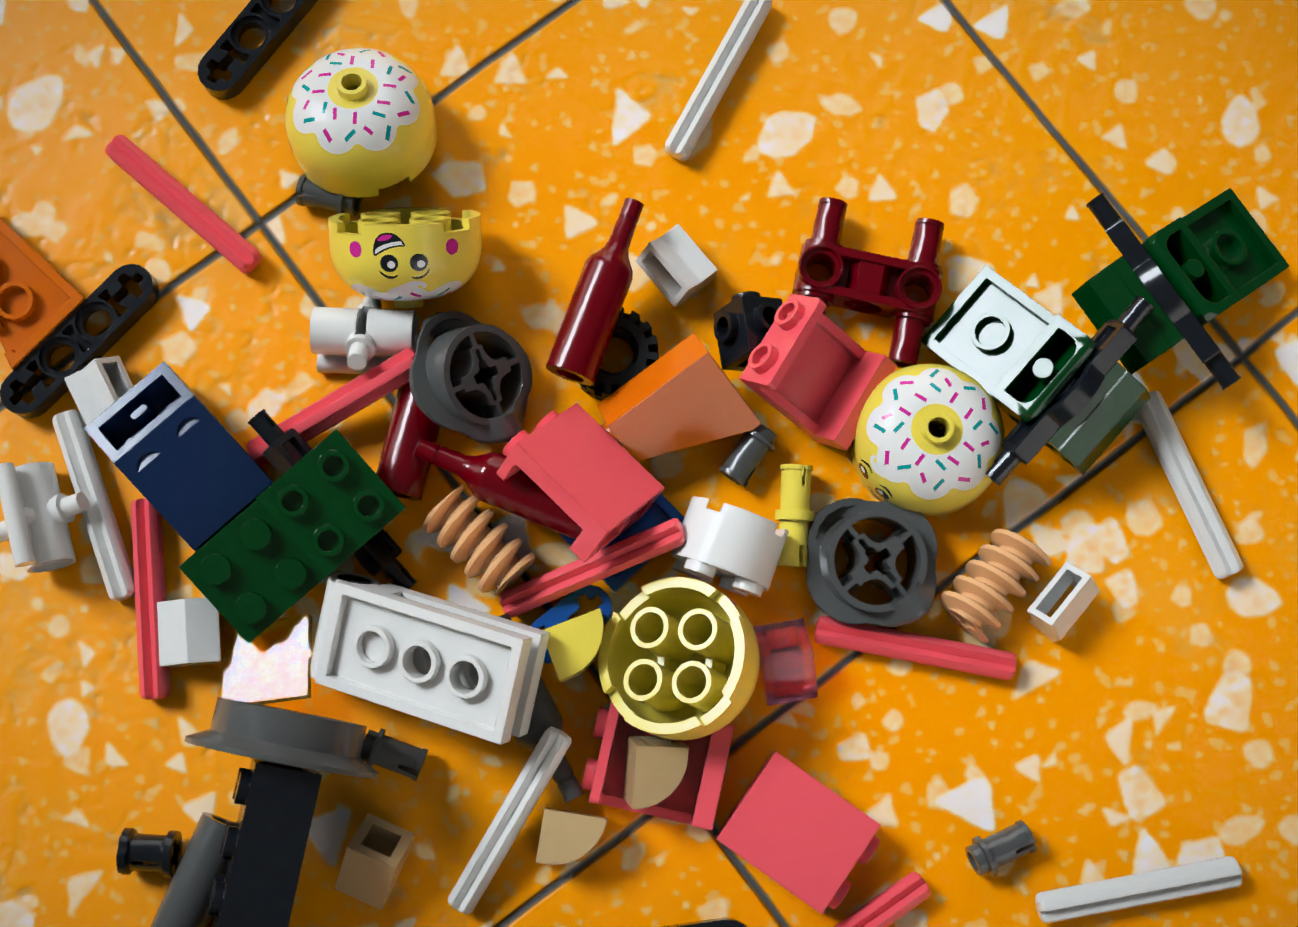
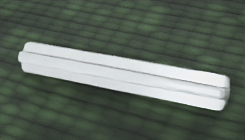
[665,0,772,161]
[1137,390,1243,579]
[52,410,135,601]
[448,726,572,914]
[1035,856,1242,924]

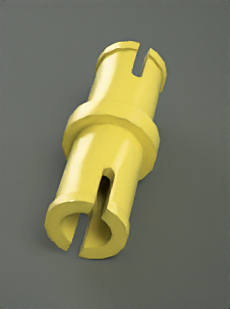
[774,464,815,567]

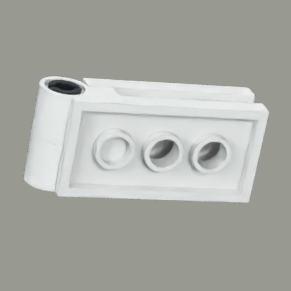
[308,571,550,745]

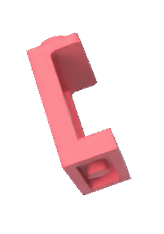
[739,294,897,451]
[496,403,665,563]
[581,701,735,830]
[715,751,881,914]

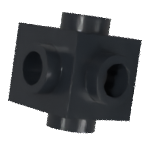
[713,291,783,371]

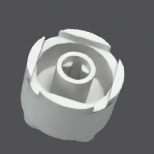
[671,496,789,597]

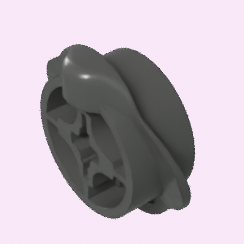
[409,311,532,445]
[806,498,938,627]

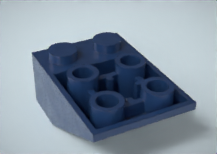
[84,361,274,552]

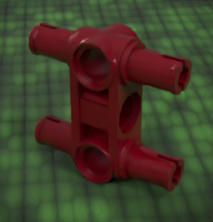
[792,197,945,368]

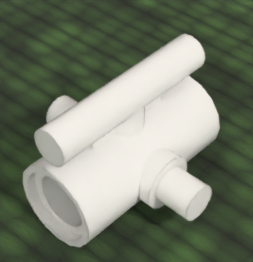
[310,297,418,374]
[0,462,89,573]

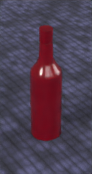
[546,198,644,386]
[376,311,441,501]
[415,438,583,540]

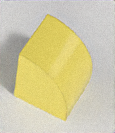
[544,608,604,682]

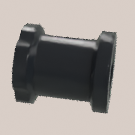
[116,828,182,878]

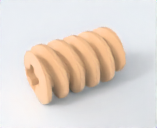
[423,485,536,596]
[940,528,1052,642]

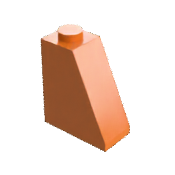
[597,333,761,461]

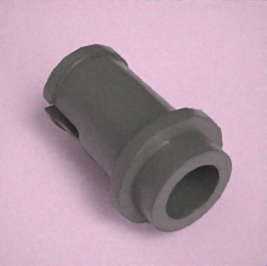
[295,174,362,216]
[718,424,778,488]
[360,728,428,781]
[965,820,1037,877]

